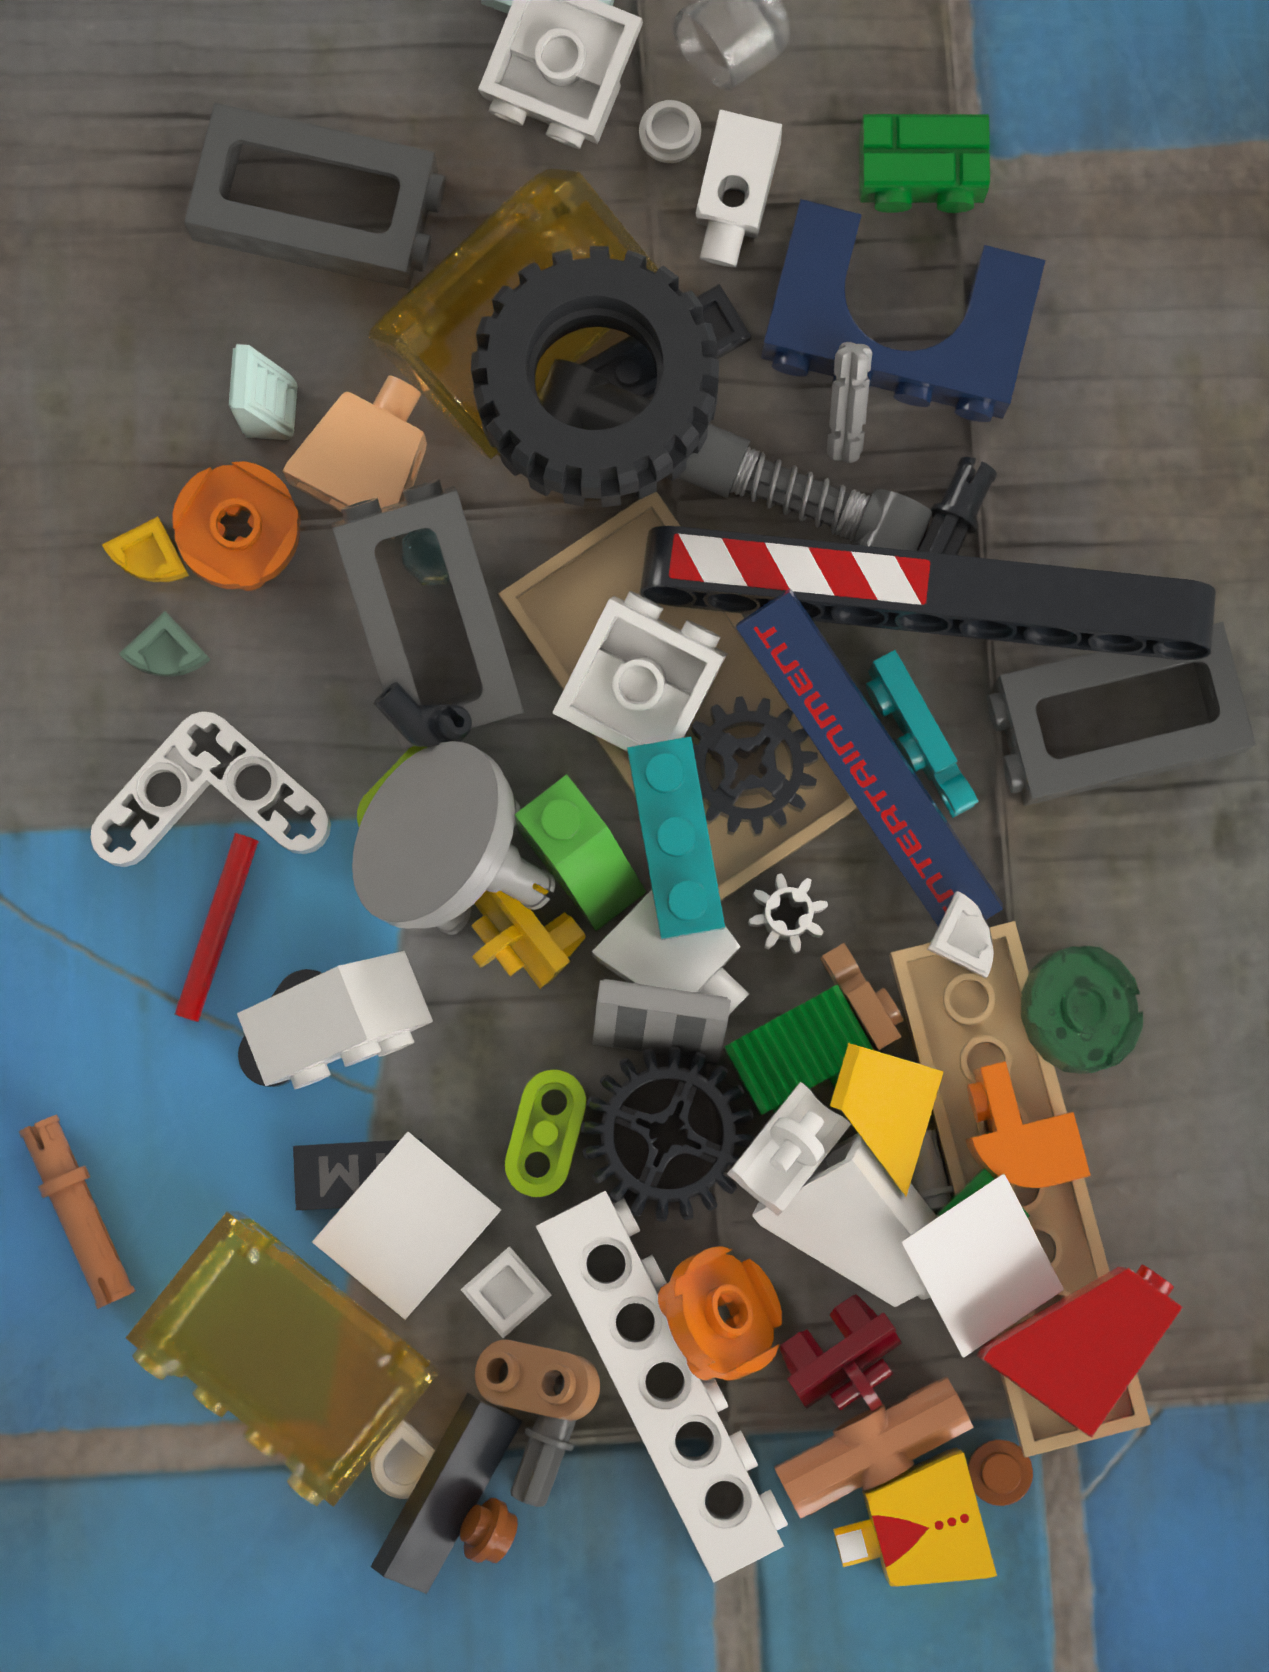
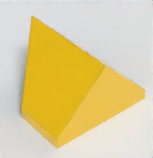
[830,1043,944,1197]

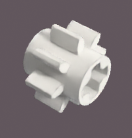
[748,873,828,954]

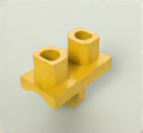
[471,883,586,989]

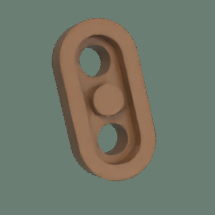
[475,1340,600,1421]

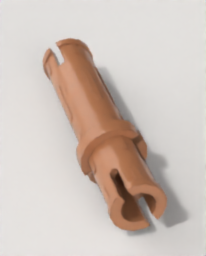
[19,1115,136,1309]

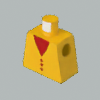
[833,1447,997,1586]

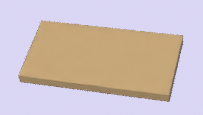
[498,492,858,901]

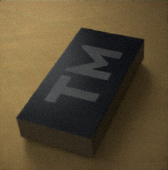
[293,1139,423,1210]

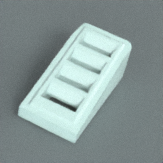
[229,344,298,440]

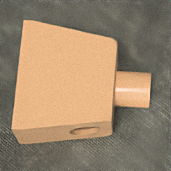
[283,375,427,539]

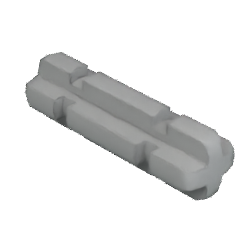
[827,342,872,463]

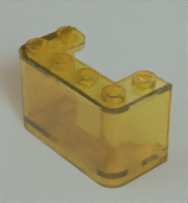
[126,1210,440,1507]

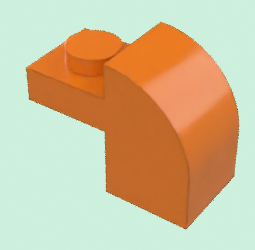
[965,1061,1091,1188]

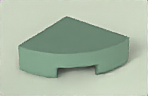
[119,611,211,677]

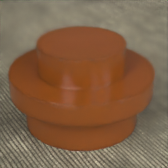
[968,1439,1033,1506]
[460,1497,518,1563]

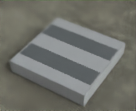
[592,979,731,1063]

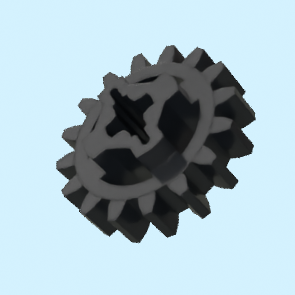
[691,696,818,837]

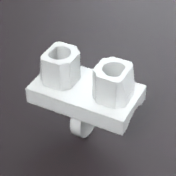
[727,1082,851,1216]

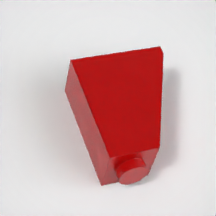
[976,1264,1183,1438]

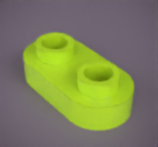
[505,1070,586,1197]

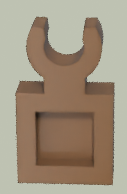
[820,943,903,1051]

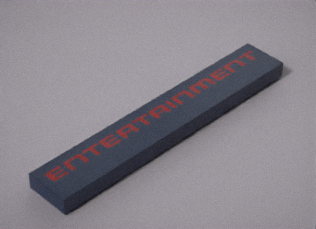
[736,588,1003,927]

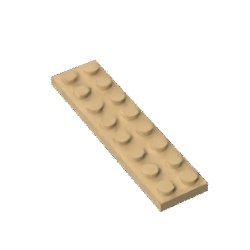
[889,921,1151,1458]

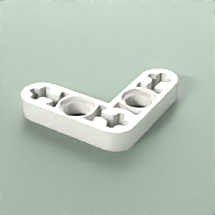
[90,711,331,867]

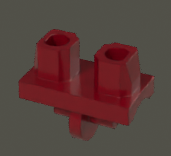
[779,1294,902,1412]

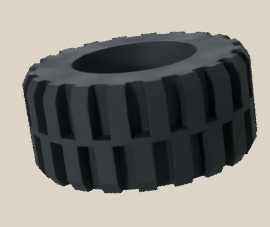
[471,246,719,507]

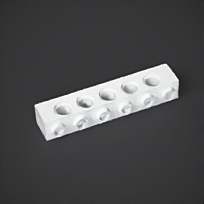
[536,1191,788,1583]

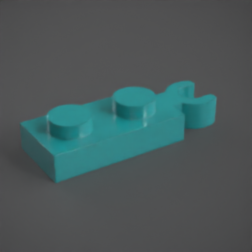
[865,650,979,818]

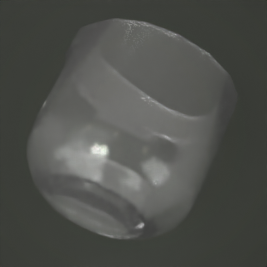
[673,0,791,91]

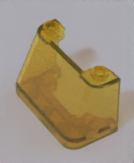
[368,168,658,459]

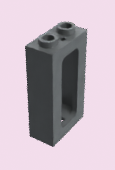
[184,103,446,289]
[332,479,524,750]
[987,622,1256,806]

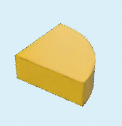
[102,516,189,582]

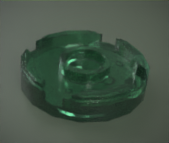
[1021,945,1143,1074]

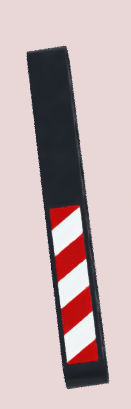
[640,526,1216,660]

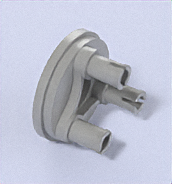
[352,741,555,935]

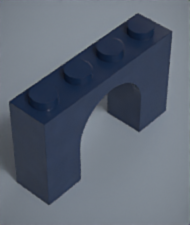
[761,199,1046,422]

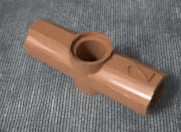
[774,1377,974,1519]

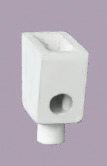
[696,110,782,267]
[592,890,749,1015]

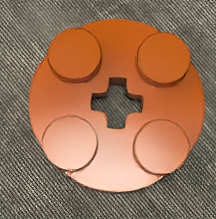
[172,461,301,591]
[658,1246,782,1381]

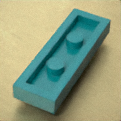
[627,736,725,940]

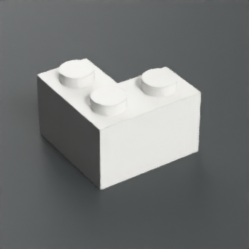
[237,951,433,1089]

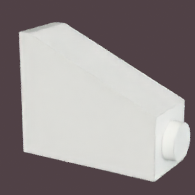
[752,1133,938,1307]

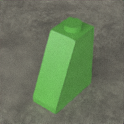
[514,774,646,931]

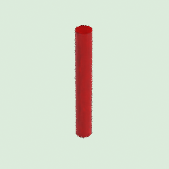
[174,833,259,1023]

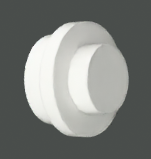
[639,100,701,163]

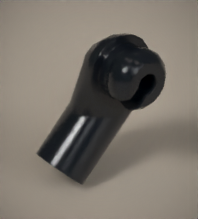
[374,682,472,747]

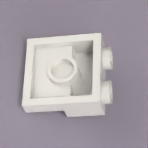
[478,0,643,149]
[552,591,728,751]

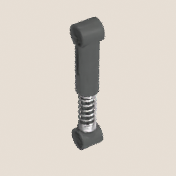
[538,359,932,551]

